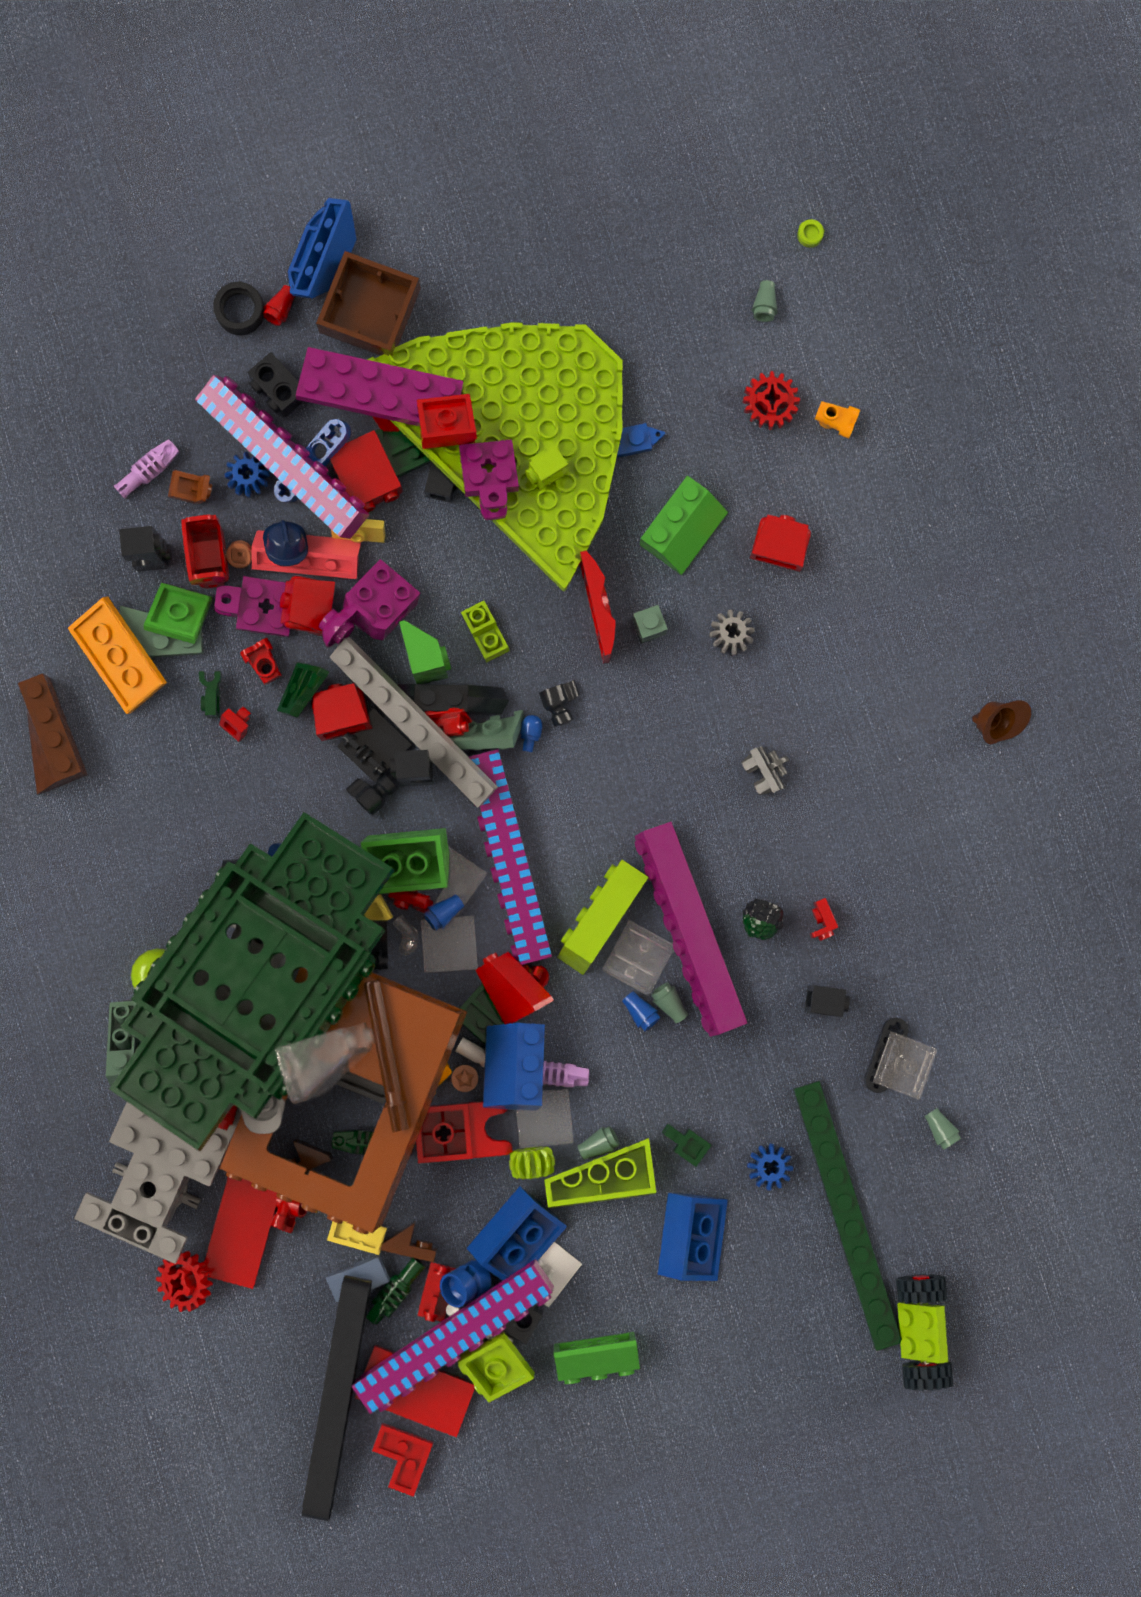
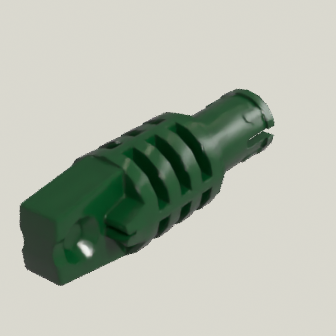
[332,1130,374,1155]
[366,1258,426,1325]

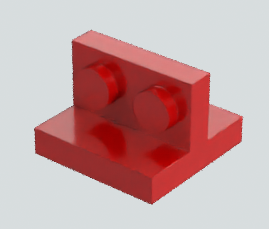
[417,394,477,449]

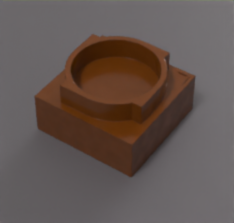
[316,251,421,356]

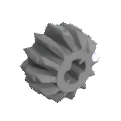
[709,610,755,655]

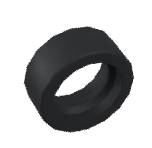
[213,281,264,335]

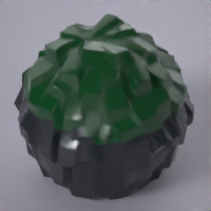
[742,898,784,940]

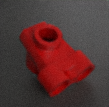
[240,638,282,685]
[388,890,433,913]
[270,1198,307,1234]

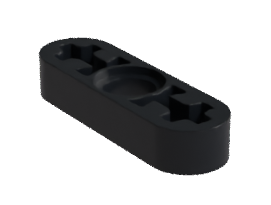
[864,1018,908,1093]

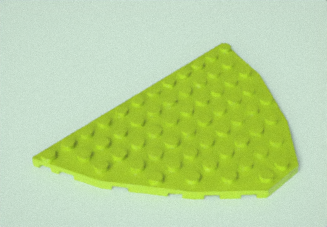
[367,322,623,592]

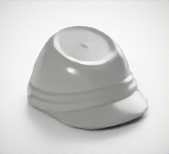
[239,1095,285,1134]

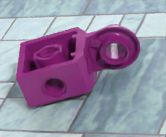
[319,559,420,648]

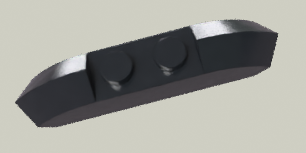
[380,684,509,715]

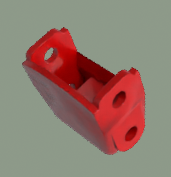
[181,515,229,589]

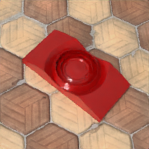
[580,551,616,664]

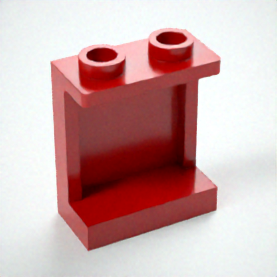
[330,430,403,513]

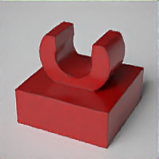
[219,707,251,742]

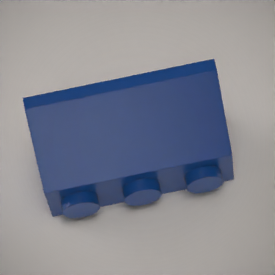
[483,1023,545,1111]
[467,1186,567,1281]
[658,1193,728,1281]

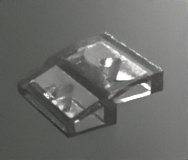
[602,920,674,996]

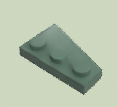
[120,606,203,658]
[441,710,524,750]

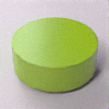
[797,219,824,248]

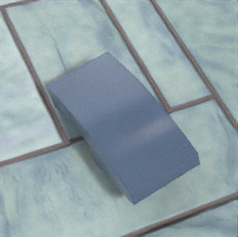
[326,1255,390,1302]

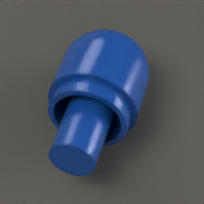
[520,715,543,752]

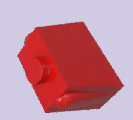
[749,514,811,572]
[280,576,335,636]
[311,683,373,741]

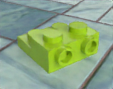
[458,1332,535,1403]

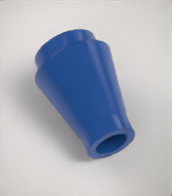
[423,894,465,931]
[622,991,661,1032]

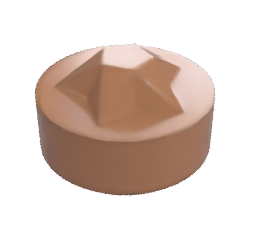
[226,540,252,568]
[451,1065,479,1092]

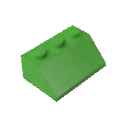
[639,475,728,576]
[399,620,452,684]
[361,828,449,894]
[554,1332,640,1384]

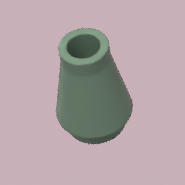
[752,280,778,322]
[651,982,688,1023]
[924,1108,961,1150]
[577,1126,620,1160]

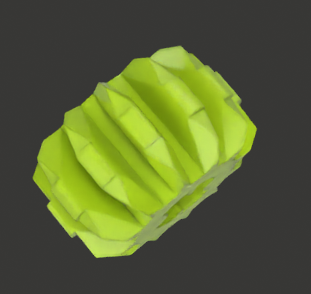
[509,1146,555,1179]

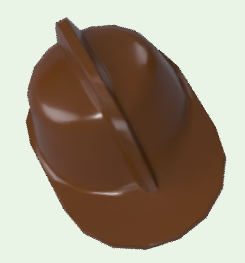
[972,700,1031,745]

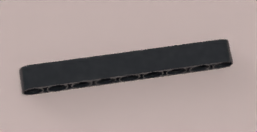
[301,1275,372,1522]

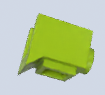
[525,441,568,490]

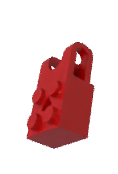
[416,1101,513,1164]

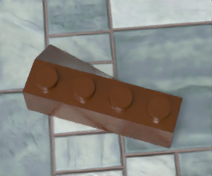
[18,673,88,795]

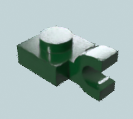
[199,671,222,719]
[662,1123,711,1167]

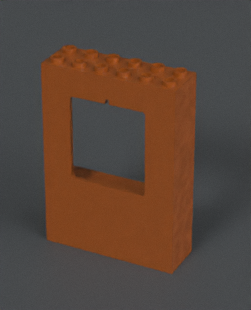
[220,968,468,1235]

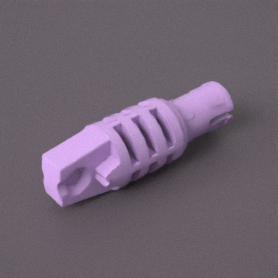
[114,439,180,499]
[543,1061,589,1088]

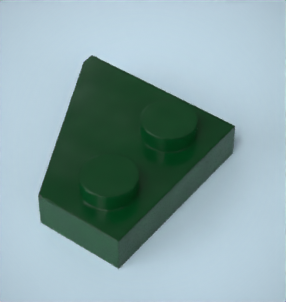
[375,430,431,478]
[277,662,329,718]
[460,984,504,1045]

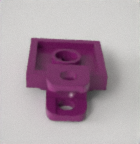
[459,439,519,520]
[214,576,290,638]

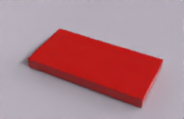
[204,1177,278,1289]
[355,1345,475,1438]

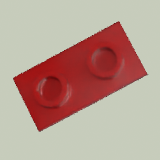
[424,708,472,737]
[417,1262,457,1322]

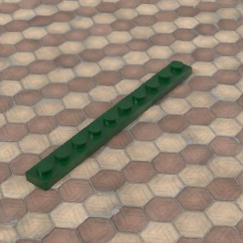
[793,1081,901,1351]

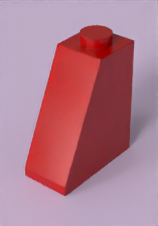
[475,952,554,1024]

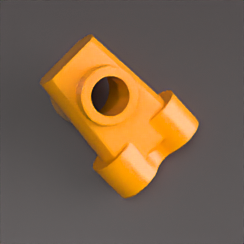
[815,401,860,439]

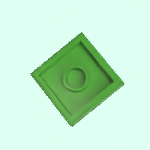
[143,582,212,644]

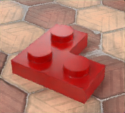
[372,1423,433,1497]

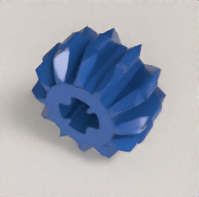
[224,452,270,498]
[747,1143,793,1190]

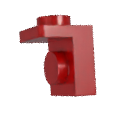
[809,898,838,941]

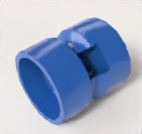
[440,1260,491,1308]

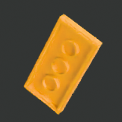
[68,596,167,714]

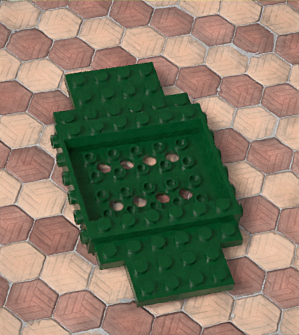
[109,812,394,1152]

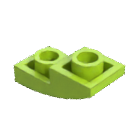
[461,600,510,663]

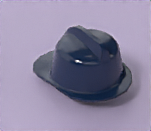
[263,520,308,566]

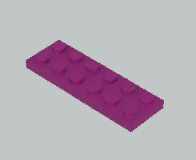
[295,347,464,427]

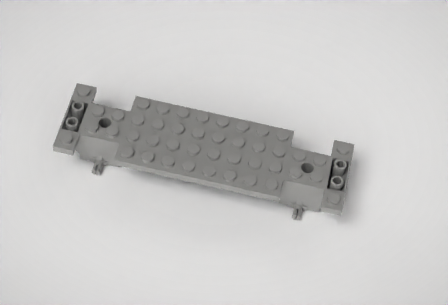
[74,864,295,1264]

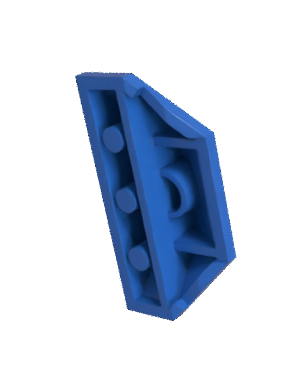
[288,198,356,299]

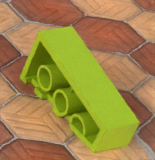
[557,860,648,975]
[544,1138,657,1209]

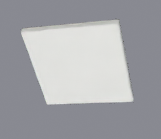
[538,1242,582,1307]

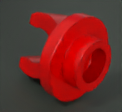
[523,964,550,988]

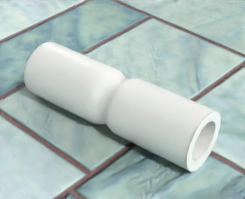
[455,1037,485,1067]

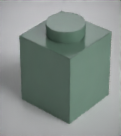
[632,605,668,644]

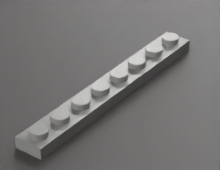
[330,637,498,807]

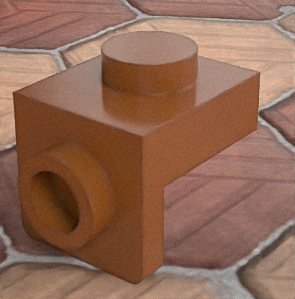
[168,470,212,504]

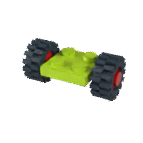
[896,1274,953,1391]

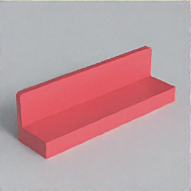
[251,530,361,579]

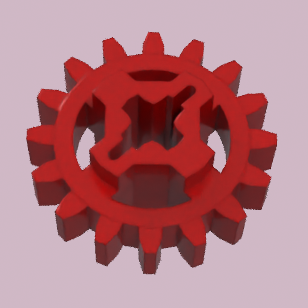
[742,371,800,430]
[156,1251,213,1312]

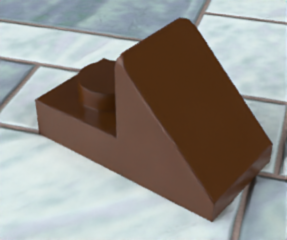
[289,1139,333,1171]
[381,1221,437,1262]

